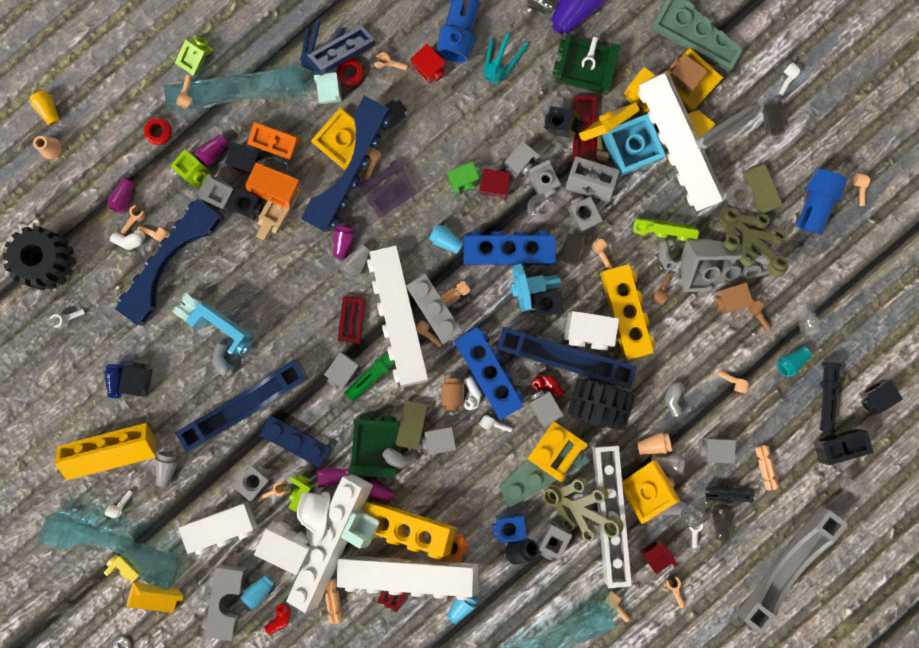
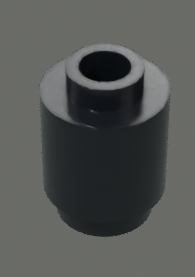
[382,99,407,132]
[505,538,539,565]

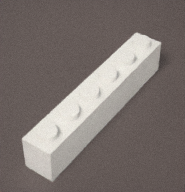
[638,70,725,211]
[367,246,428,387]
[592,443,632,588]
[286,475,373,613]
[337,555,478,600]

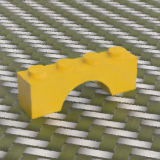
[624,67,715,138]

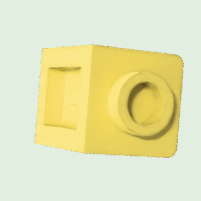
[104,552,146,582]

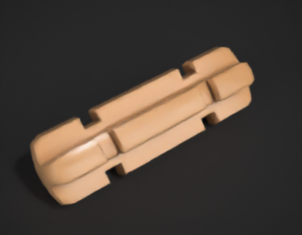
[440,281,470,308]
[755,445,779,490]
[325,578,343,624]

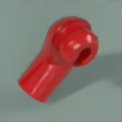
[531,375,564,399]
[264,604,291,636]

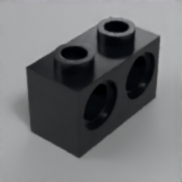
[813,429,874,465]

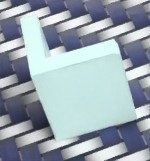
[314,73,342,104]
[341,511,380,549]

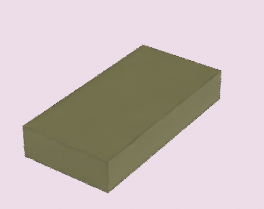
[742,164,783,214]
[396,400,428,450]

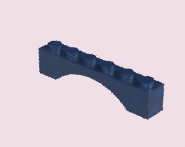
[301,95,392,232]
[115,199,224,326]
[496,327,637,389]
[175,360,310,453]

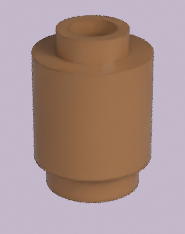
[441,378,464,410]

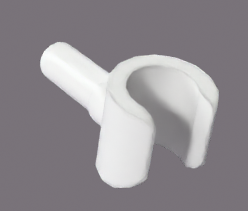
[582,37,599,70]
[778,63,800,96]
[50,309,85,328]
[479,415,513,432]
[105,490,133,518]
[688,515,703,548]

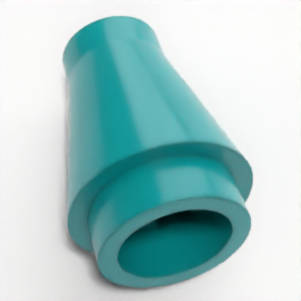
[776,346,812,377]

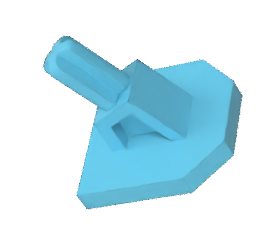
[510,264,561,312]

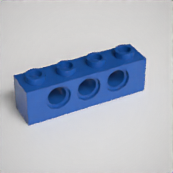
[464,232,555,265]
[454,327,525,420]

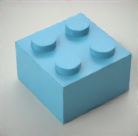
[602,114,666,178]

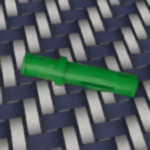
[343,352,395,402]

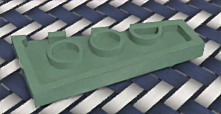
[651,0,742,72]
[498,422,589,507]

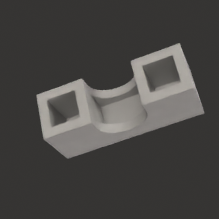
[406,274,462,345]
[202,563,248,641]

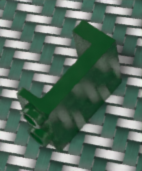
[552,33,621,95]
[349,414,401,478]

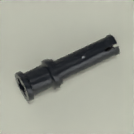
[820,362,843,432]

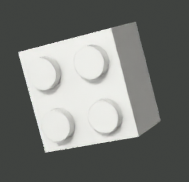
[564,311,619,351]
[254,521,311,575]

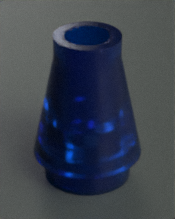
[103,364,123,398]

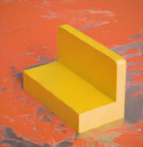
[126,582,184,613]

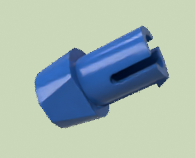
[436,0,480,63]
[796,168,848,235]

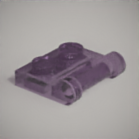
[358,160,417,218]

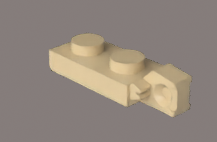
[256,189,301,242]

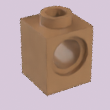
[668,55,707,95]
[714,282,754,313]

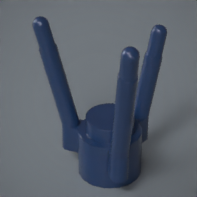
[300,19,345,71]

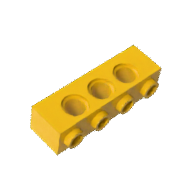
[600,264,655,360]
[363,501,457,559]

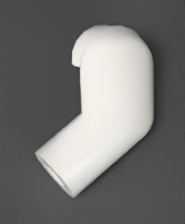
[110,230,145,250]
[463,375,482,410]

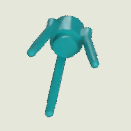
[482,32,529,84]

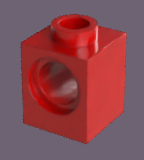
[410,44,446,84]

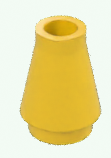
[29,90,60,126]

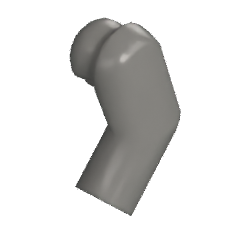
[212,343,234,376]

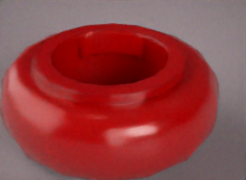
[336,59,364,86]
[144,117,172,145]

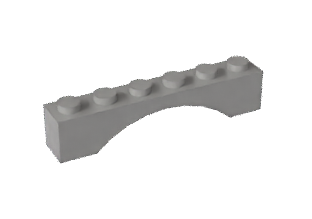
[736,506,848,635]

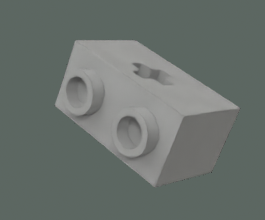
[566,157,620,203]

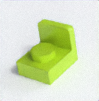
[175,37,214,76]
[170,149,212,189]
[288,474,314,512]

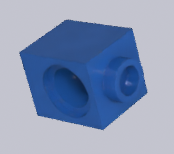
[492,513,527,543]

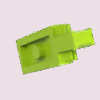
[633,218,699,241]

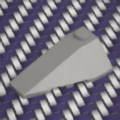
[681,239,781,292]

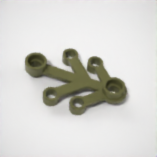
[719,207,789,277]
[543,477,623,542]

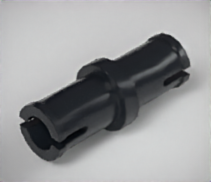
[705,485,755,504]

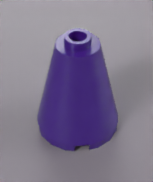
[550,0,608,35]

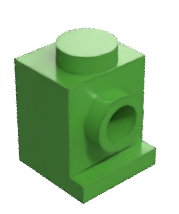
[447,162,482,196]

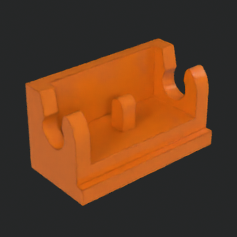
[247,122,302,159]
[246,163,299,209]

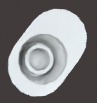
[297,491,331,546]

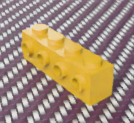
[55,423,157,480]

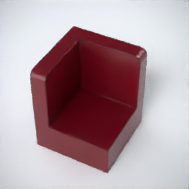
[479,168,510,199]
[640,539,678,574]

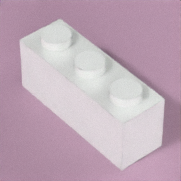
[178,501,257,555]

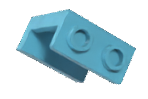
[185,303,254,355]

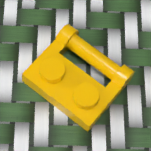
[527,421,588,483]

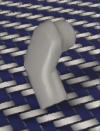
[658,238,675,270]
[665,382,685,417]
[383,448,416,469]

